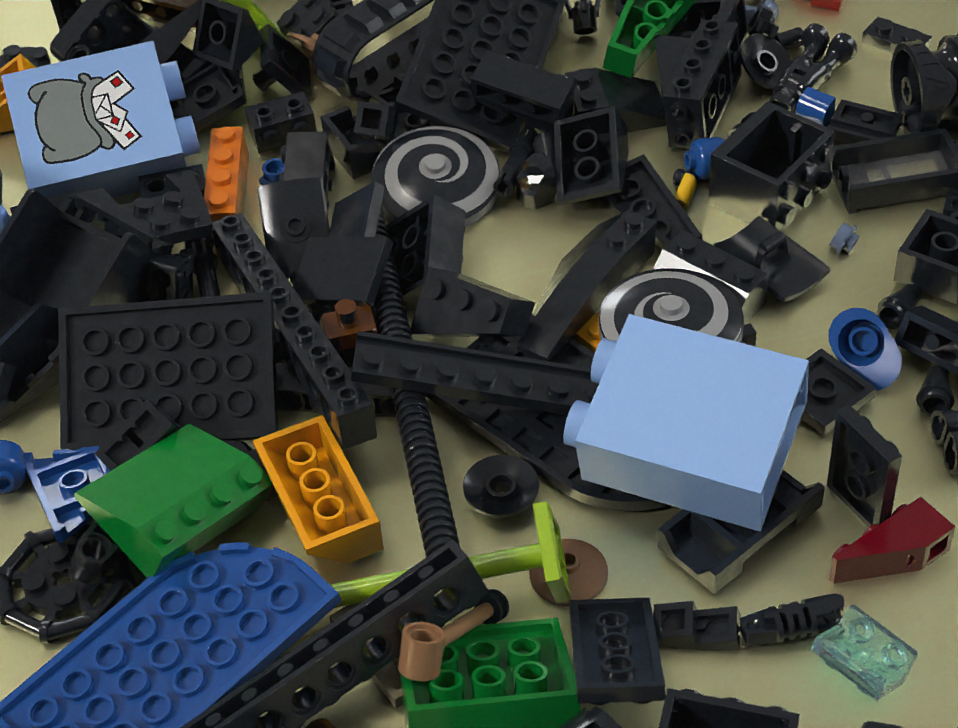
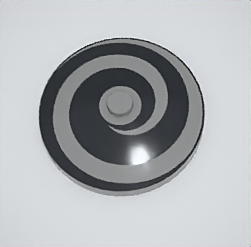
[371,125,500,227]
[598,268,744,343]

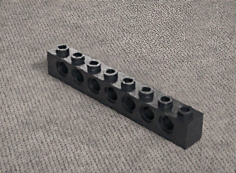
[180,539,490,728]

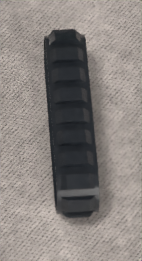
[313,0,434,101]

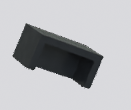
[320,106,379,180]

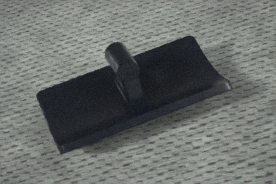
[257,177,330,279]
[713,216,831,302]

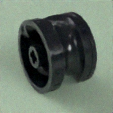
[890,34,958,135]

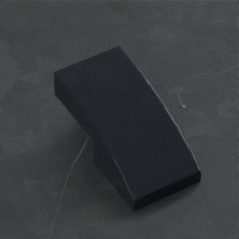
[653,601,741,650]

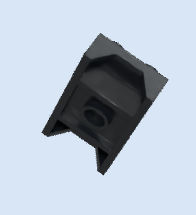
[657,470,825,595]

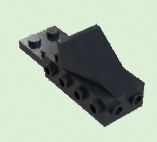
[655,0,748,150]

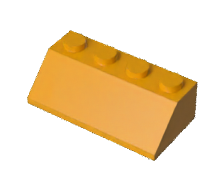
[252,415,384,563]

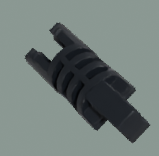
[739,593,844,646]

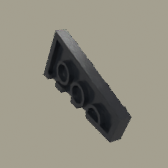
[598,154,703,249]

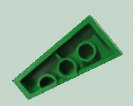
[602,0,696,78]

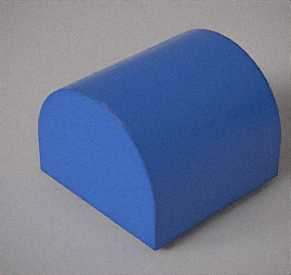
[795,87,836,127]

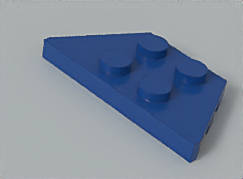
[25,446,111,544]

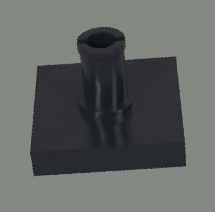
[253,24,312,99]

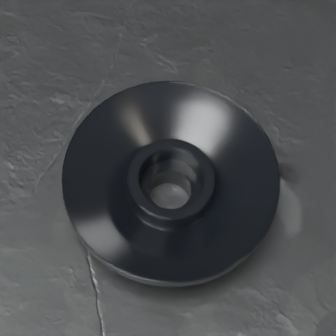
[740,34,791,89]
[463,455,539,518]

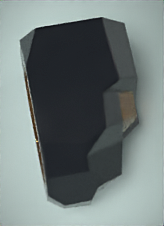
[516,152,556,210]

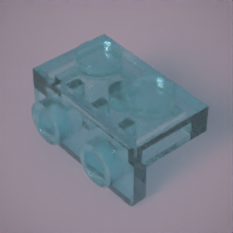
[810,604,918,701]

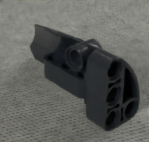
[50,0,240,108]

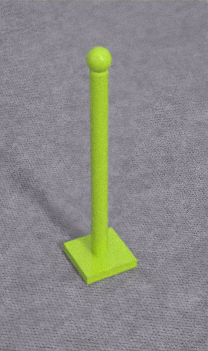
[329,501,572,608]

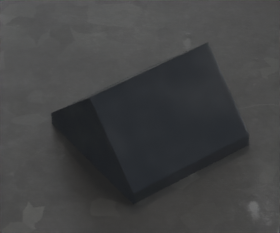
[192,0,264,71]

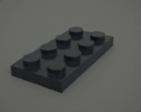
[569,597,665,705]

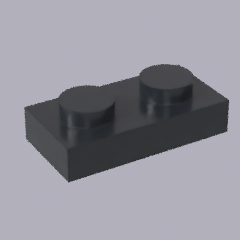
[862,17,932,53]

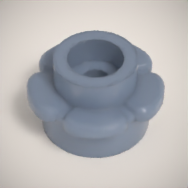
[829,222,860,255]

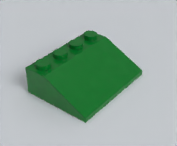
[74,423,273,578]
[398,618,580,728]

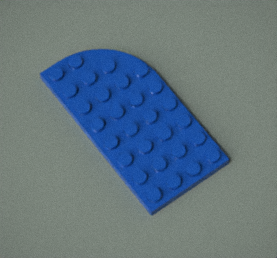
[0,542,342,728]

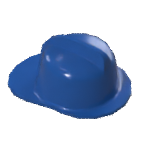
[829,308,902,391]

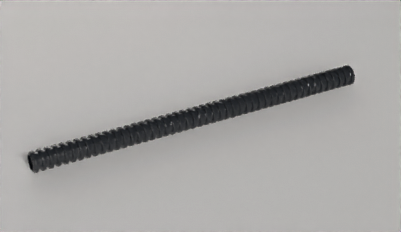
[373,204,461,557]

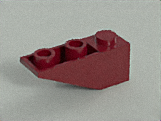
[829,496,956,584]

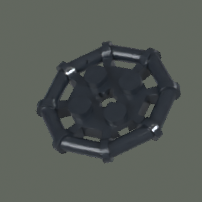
[0,524,135,644]

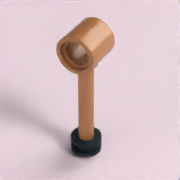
[398,589,509,681]

